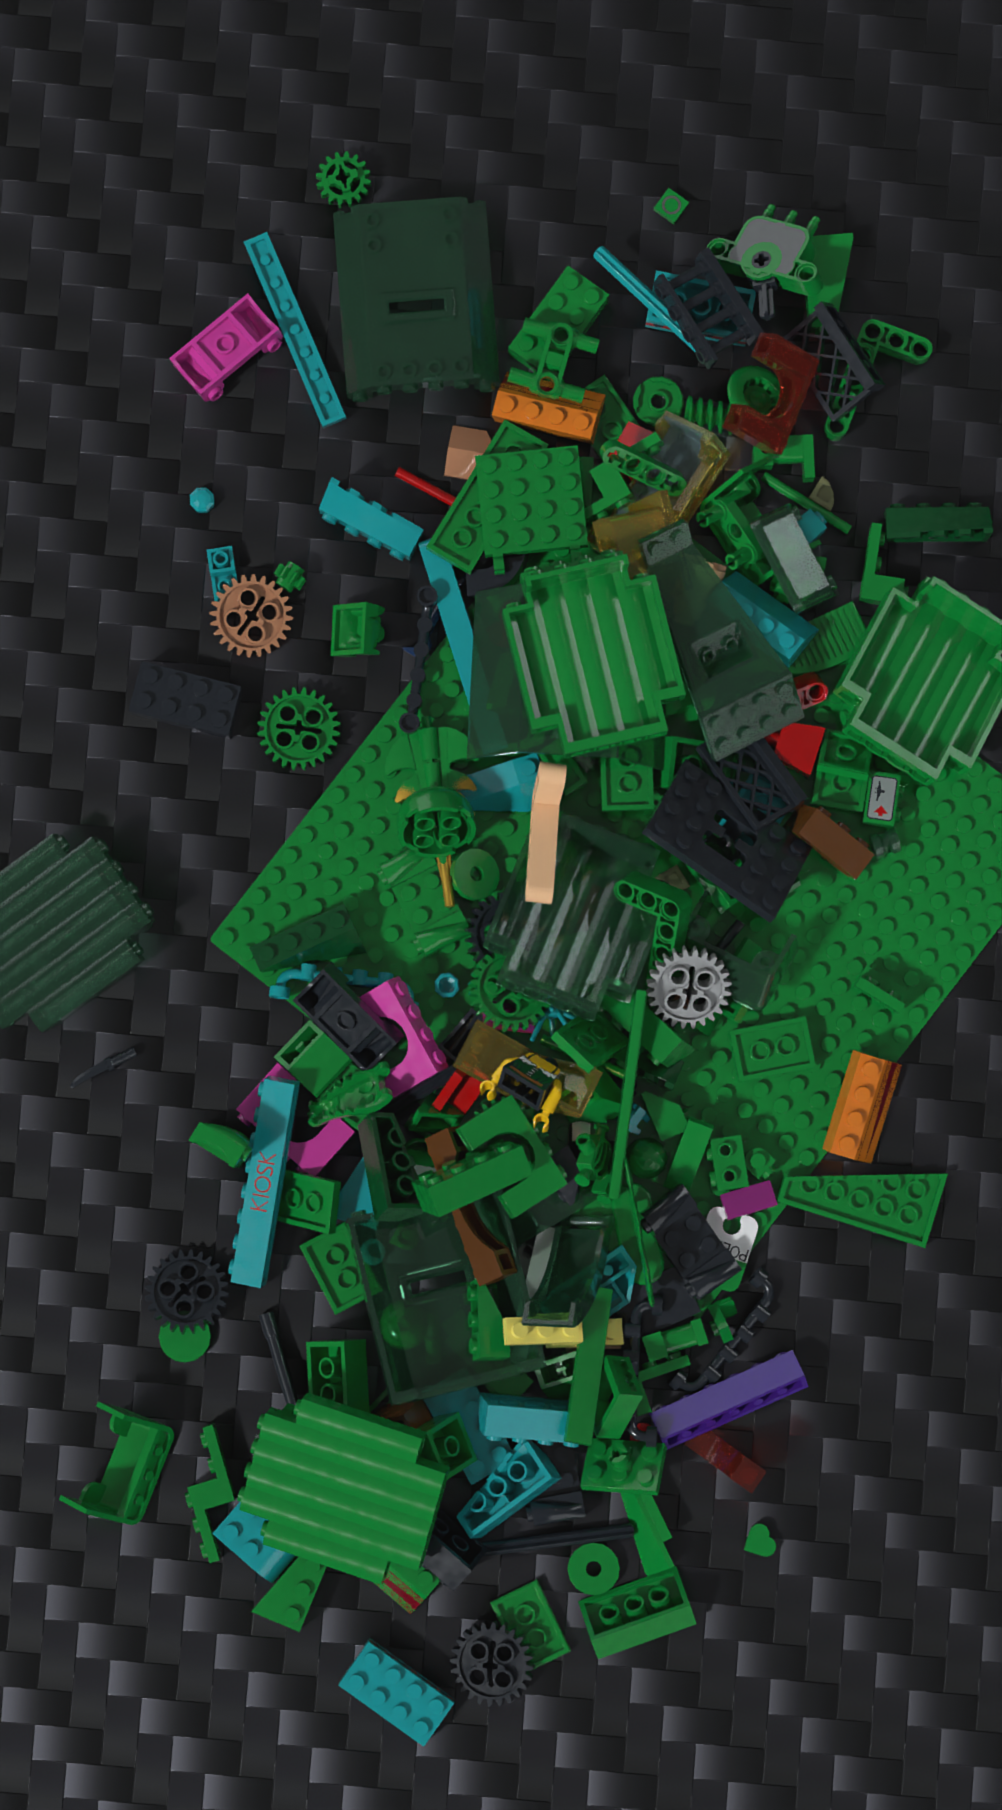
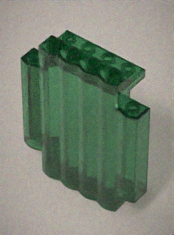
[483,814,668,1021]
[0,834,155,1032]

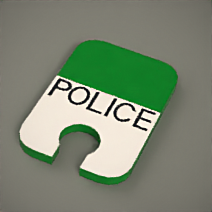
[706,1206,758,1292]

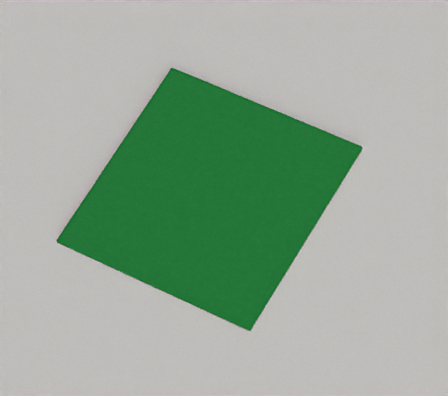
[211,464,1002,1318]

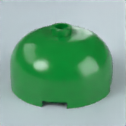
[397,786,476,858]

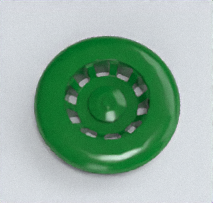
[727,365,791,430]

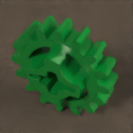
[316,151,371,208]

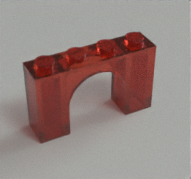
[722,333,820,455]

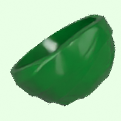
[625,1138,667,1179]

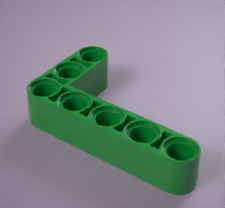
[824,319,932,441]
[614,871,692,1009]

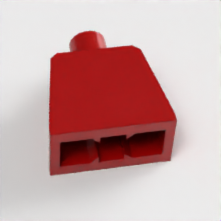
[763,722,825,777]

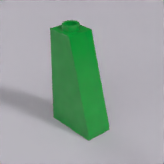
[805,233,853,335]

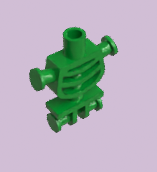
[574,1123,613,1204]

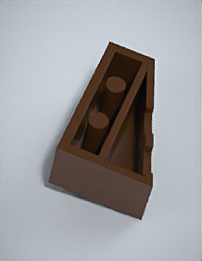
[783,804,875,879]

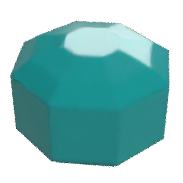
[190,488,215,513]
[435,973,459,998]

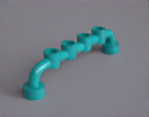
[269,963,419,1007]

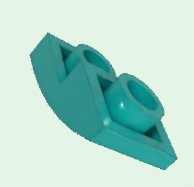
[207,546,238,602]

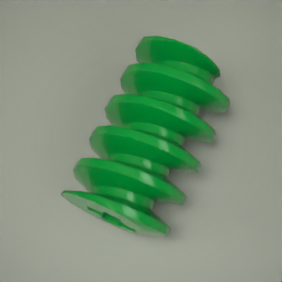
[683,395,737,435]

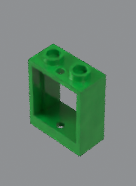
[593,1355,643,1439]

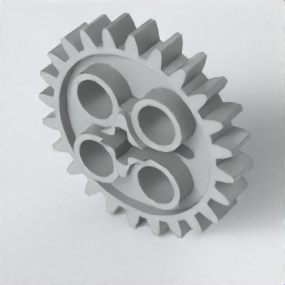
[646,946,732,1029]

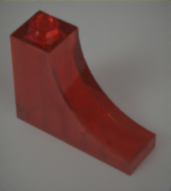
[684,1431,767,1493]

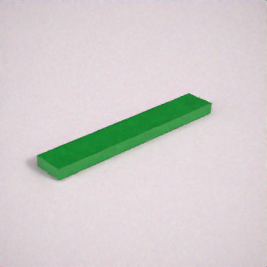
[564,1285,613,1446]

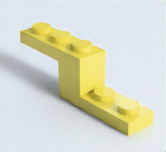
[503,1315,624,1348]

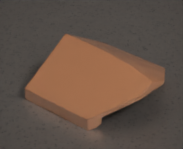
[444,425,491,480]

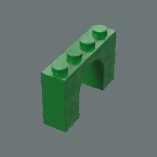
[455,1095,568,1219]

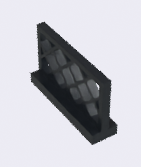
[780,301,886,422]
[696,716,808,832]

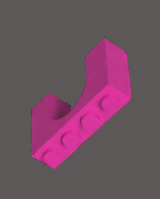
[359,976,449,1099]
[236,1063,356,1176]

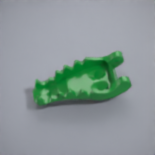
[307,1061,393,1127]

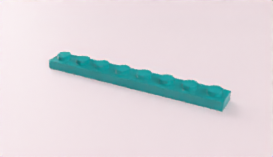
[244,232,346,428]

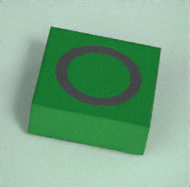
[654,188,689,224]

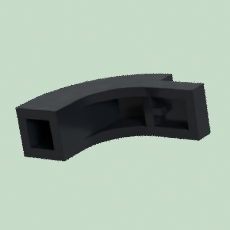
[466,553,529,600]

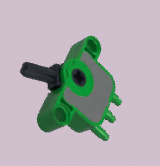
[707,204,823,321]

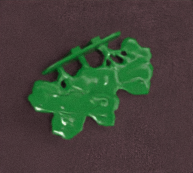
[612,1156,664,1307]

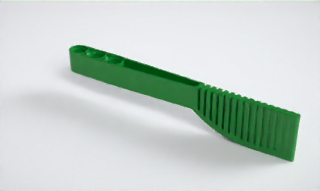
[662,601,867,718]

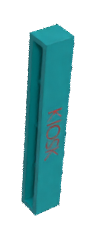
[229,1076,300,1288]

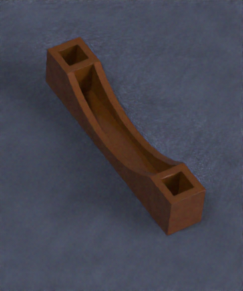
[425,1125,518,1286]

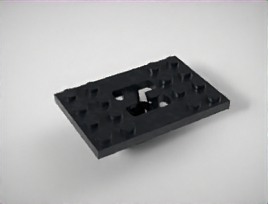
[642,759,812,923]

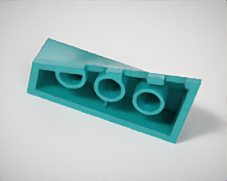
[319,477,424,561]
[456,1440,562,1539]

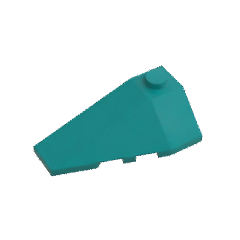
[458,752,540,812]

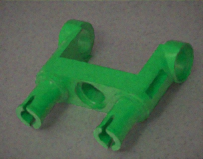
[696,480,791,570]

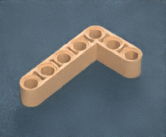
[525,761,567,904]

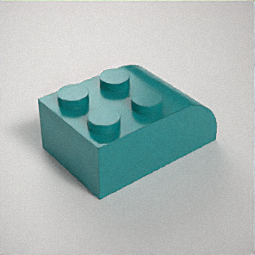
[213,1502,296,1583]

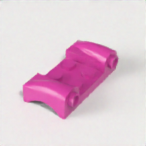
[169,293,283,402]

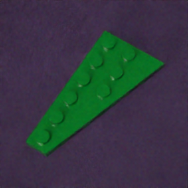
[776,1173,948,1248]

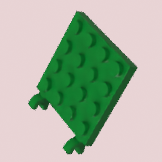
[475,445,588,575]

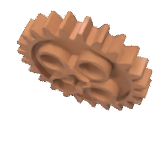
[209,574,293,657]

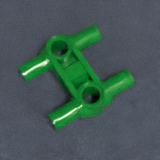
[507,317,600,403]

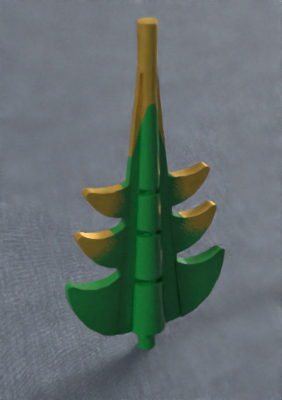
[385,716,480,907]

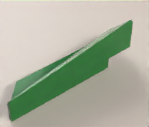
[620,1493,674,1576]

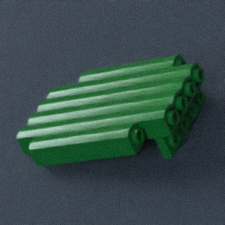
[502,549,686,758]
[833,576,1002,786]
[237,1393,451,1585]

